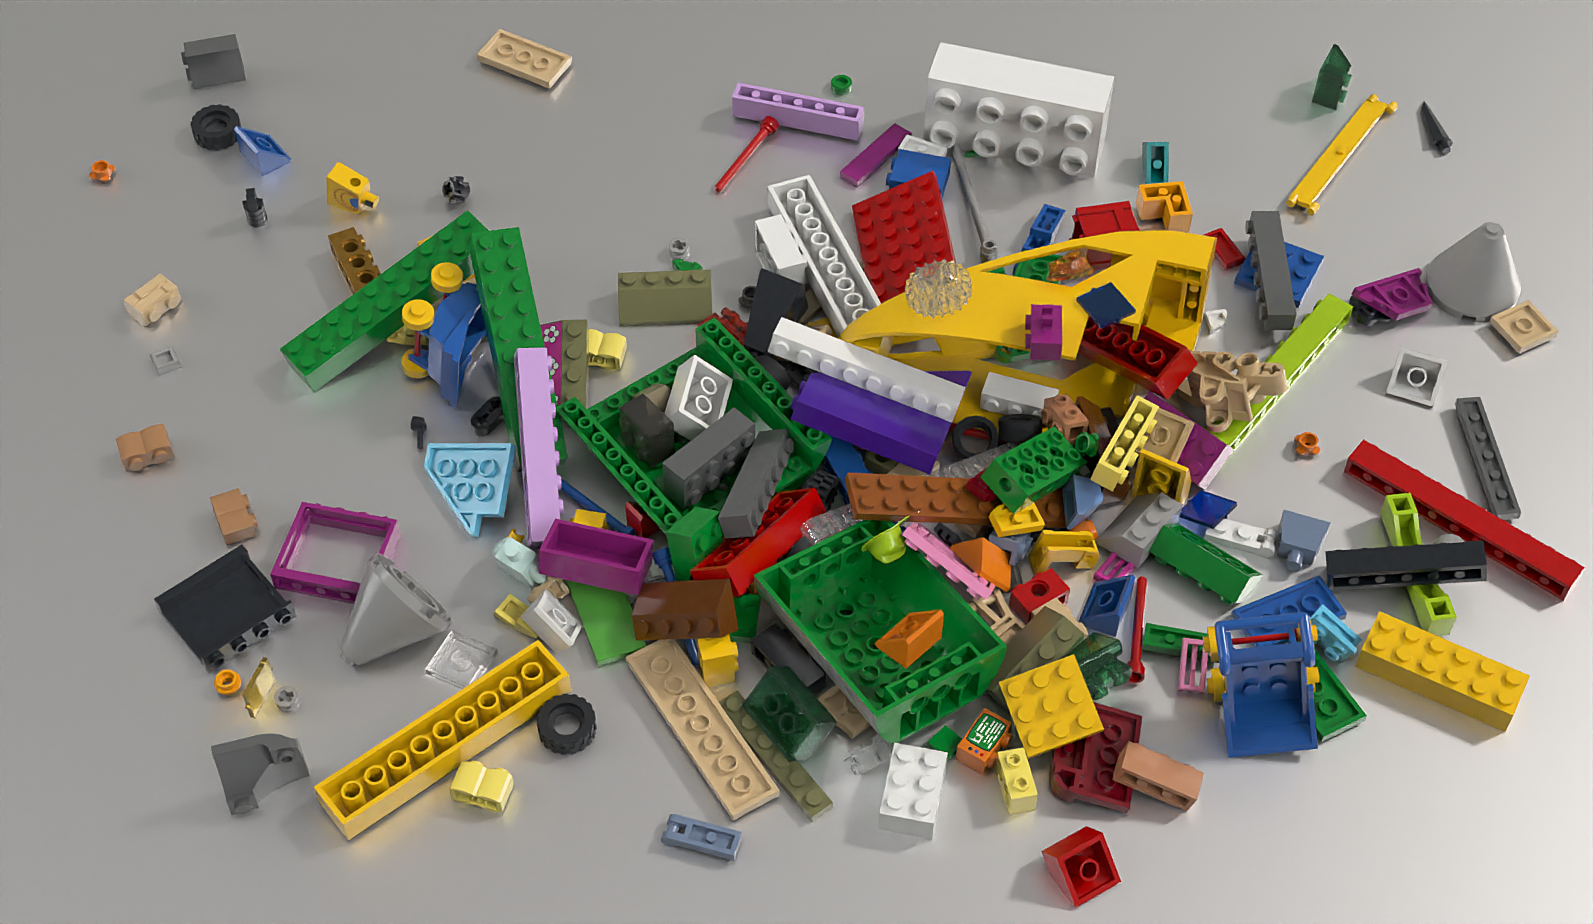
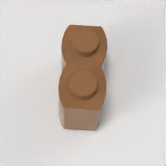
[116,424,174,471]
[210,488,258,545]

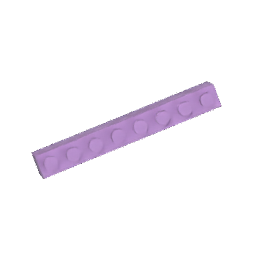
[514,348,563,547]

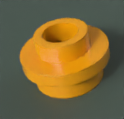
[214,669,241,695]

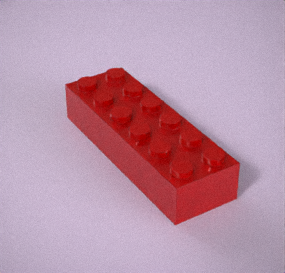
[1078,317,1198,400]
[690,488,827,597]

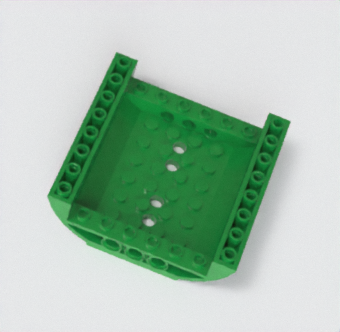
[556,317,832,534]

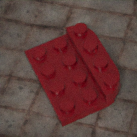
[1049,702,1143,813]

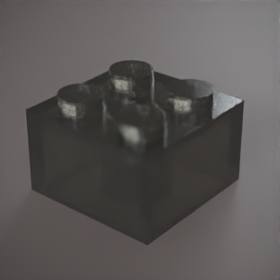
[619,393,675,468]

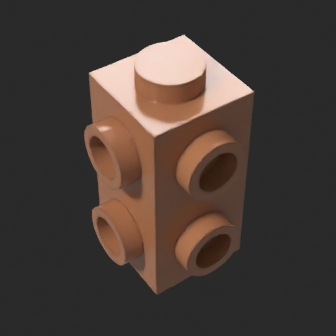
[1041,394,1089,445]

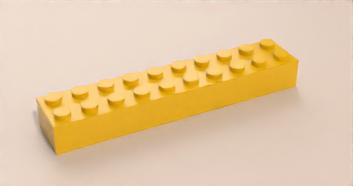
[314,640,571,841]

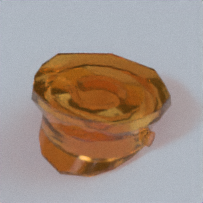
[1046,247,1094,281]

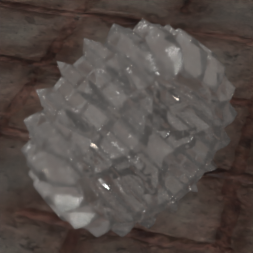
[905,259,972,319]

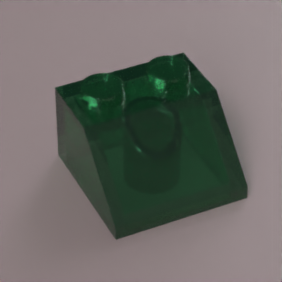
[1312,44,1353,110]

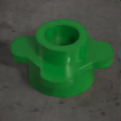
[1075,432,1099,457]

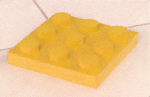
[999,654,1104,759]

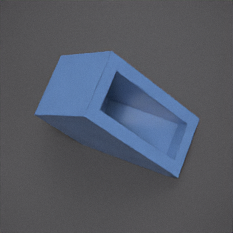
[1062,474,1103,529]

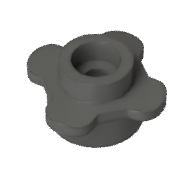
[738,286,756,307]

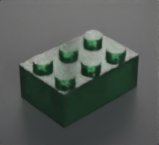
[741,666,837,762]

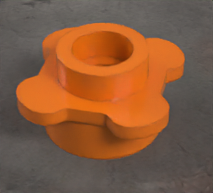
[89,160,115,182]
[1294,432,1320,455]

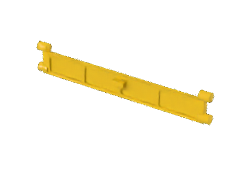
[1286,94,1398,216]

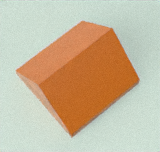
[950,537,1011,592]
[875,610,944,668]

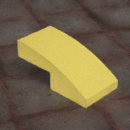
[493,594,538,639]

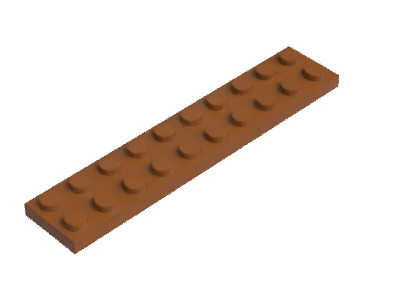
[845,473,1089,528]

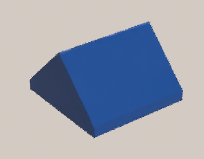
[234,126,291,177]
[1078,574,1136,637]

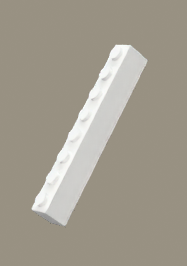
[768,317,966,422]

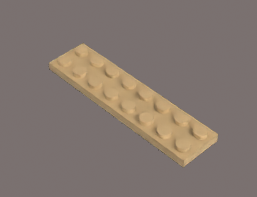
[626,639,780,821]

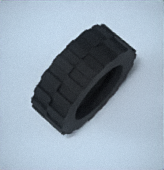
[190,104,241,151]
[537,693,597,755]

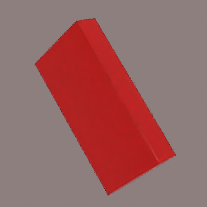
[1203,228,1246,270]

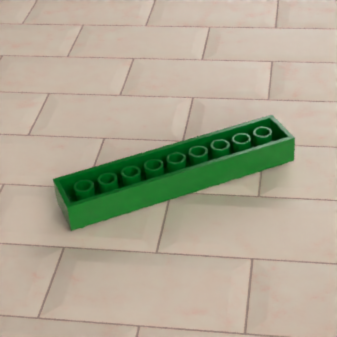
[280,210,489,392]
[468,227,568,472]

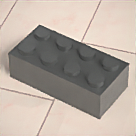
[662,408,755,510]

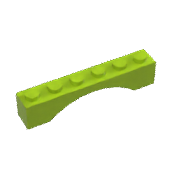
[1380,493,1457,636]

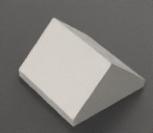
[1386,347,1448,407]
[520,589,582,653]

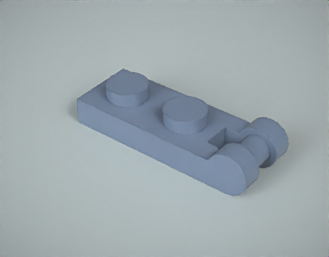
[661,814,742,861]

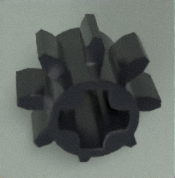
[442,176,470,204]

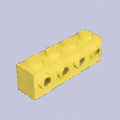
[1090,395,1159,492]

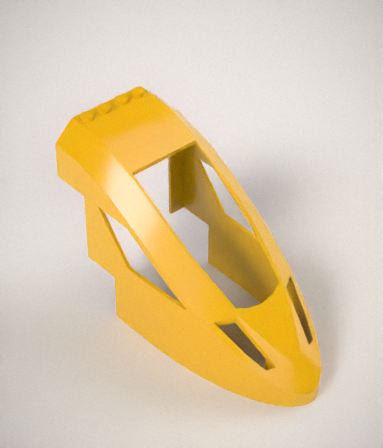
[838,230,1217,433]

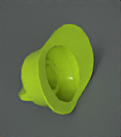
[861,515,910,564]

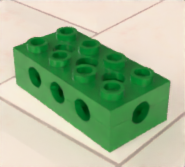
[981,426,1087,514]

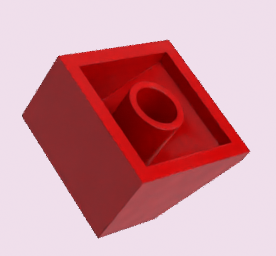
[1041,826,1121,907]

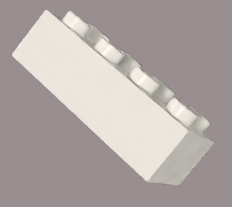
[923,42,1114,177]

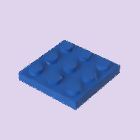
[1234,242,1324,308]

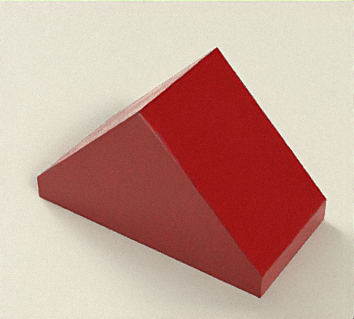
[625,502,660,538]

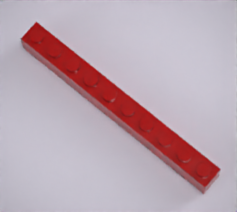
[1344,439,1585,601]

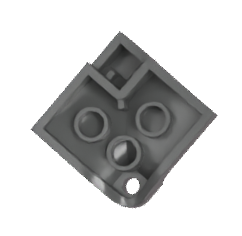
[211,734,310,815]

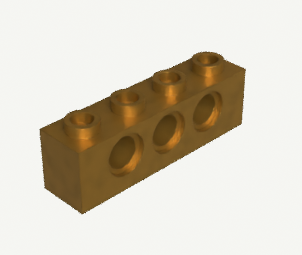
[328,227,381,294]

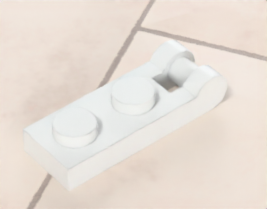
[1204,515,1279,557]

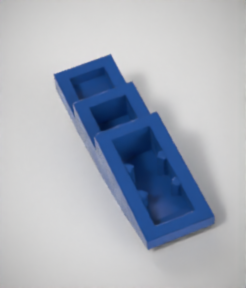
[1012,204,1066,275]

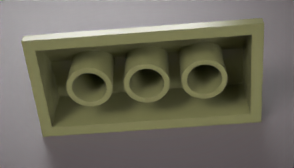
[618,270,712,326]
[985,606,1084,714]

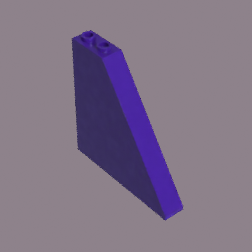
[790,371,972,475]

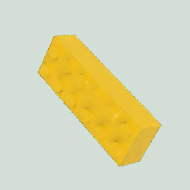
[1355,611,1530,732]

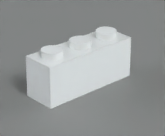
[980,372,1059,426]

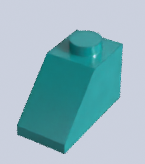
[1142,142,1169,184]

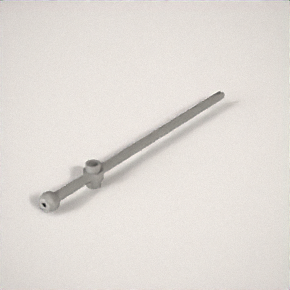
[951,143,999,274]

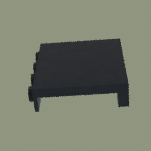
[154,544,297,673]

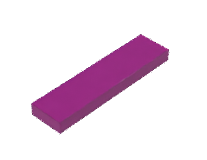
[840,123,912,187]

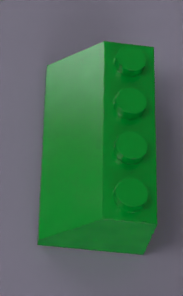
[1149,523,1263,605]

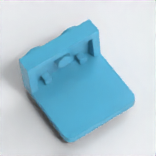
[1310,604,1362,663]

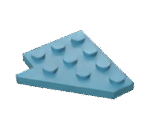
[424,443,516,537]

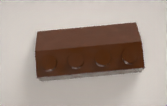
[1074,396,1131,504]
[632,578,738,640]

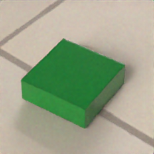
[927,725,962,762]

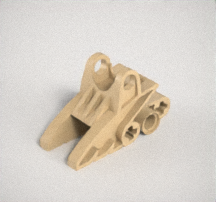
[1175,351,1288,432]

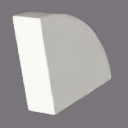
[1203,309,1227,335]

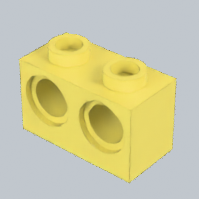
[995,748,1038,815]

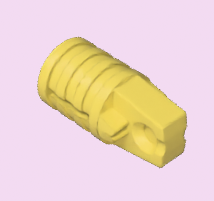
[387,325,429,346]

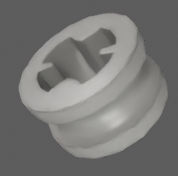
[669,238,690,260]
[274,686,300,712]

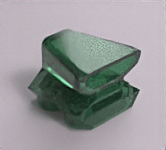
[1064,632,1132,700]

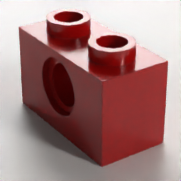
[1009,568,1070,625]

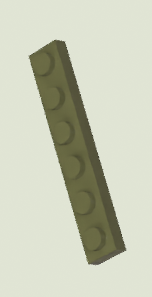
[719,690,833,822]

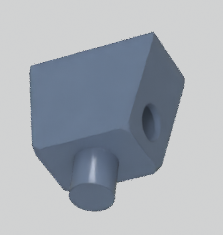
[1277,510,1331,571]

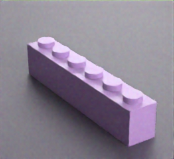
[732,82,864,141]

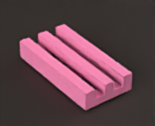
[1177,638,1208,694]

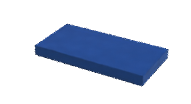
[1231,575,1347,647]

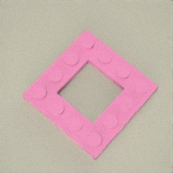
[902,522,996,600]

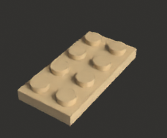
[477,29,572,89]

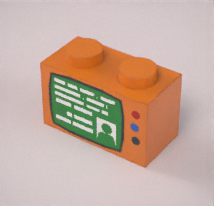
[956,708,1013,775]

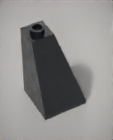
[743,268,809,358]

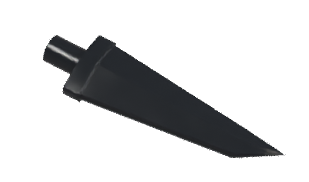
[1421,101,1453,154]

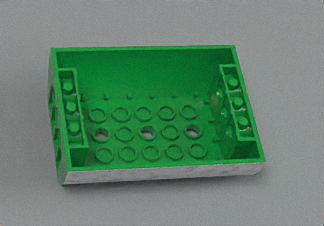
[754,520,1007,744]

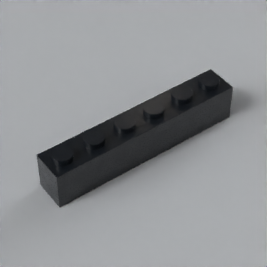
[1325,541,1487,591]

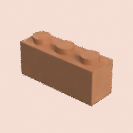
[1112,741,1204,811]

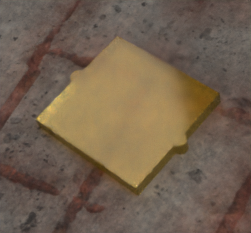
[242,657,275,719]

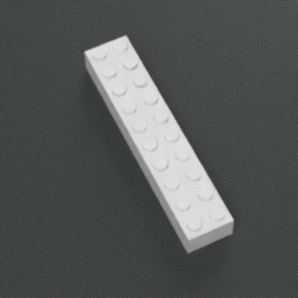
[767,175,881,337]

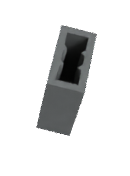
[181,34,246,89]

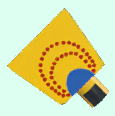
[326,162,379,214]

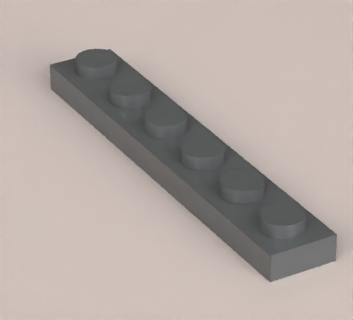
[1455,397,1521,520]

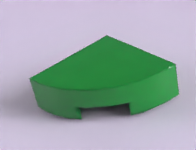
[672,259,703,271]

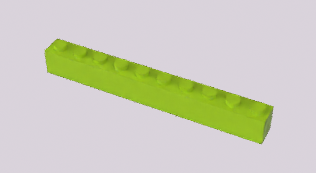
[1204,293,1353,454]

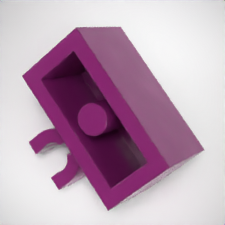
[1025,304,1062,361]

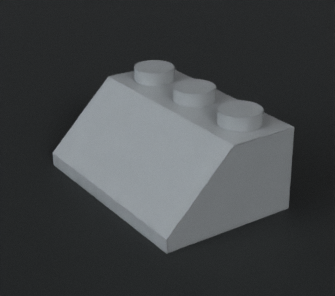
[1096,492,1183,568]

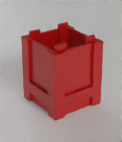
[1069,201,1140,272]

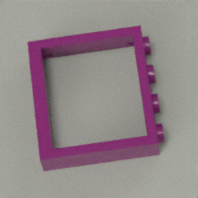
[270,502,401,604]

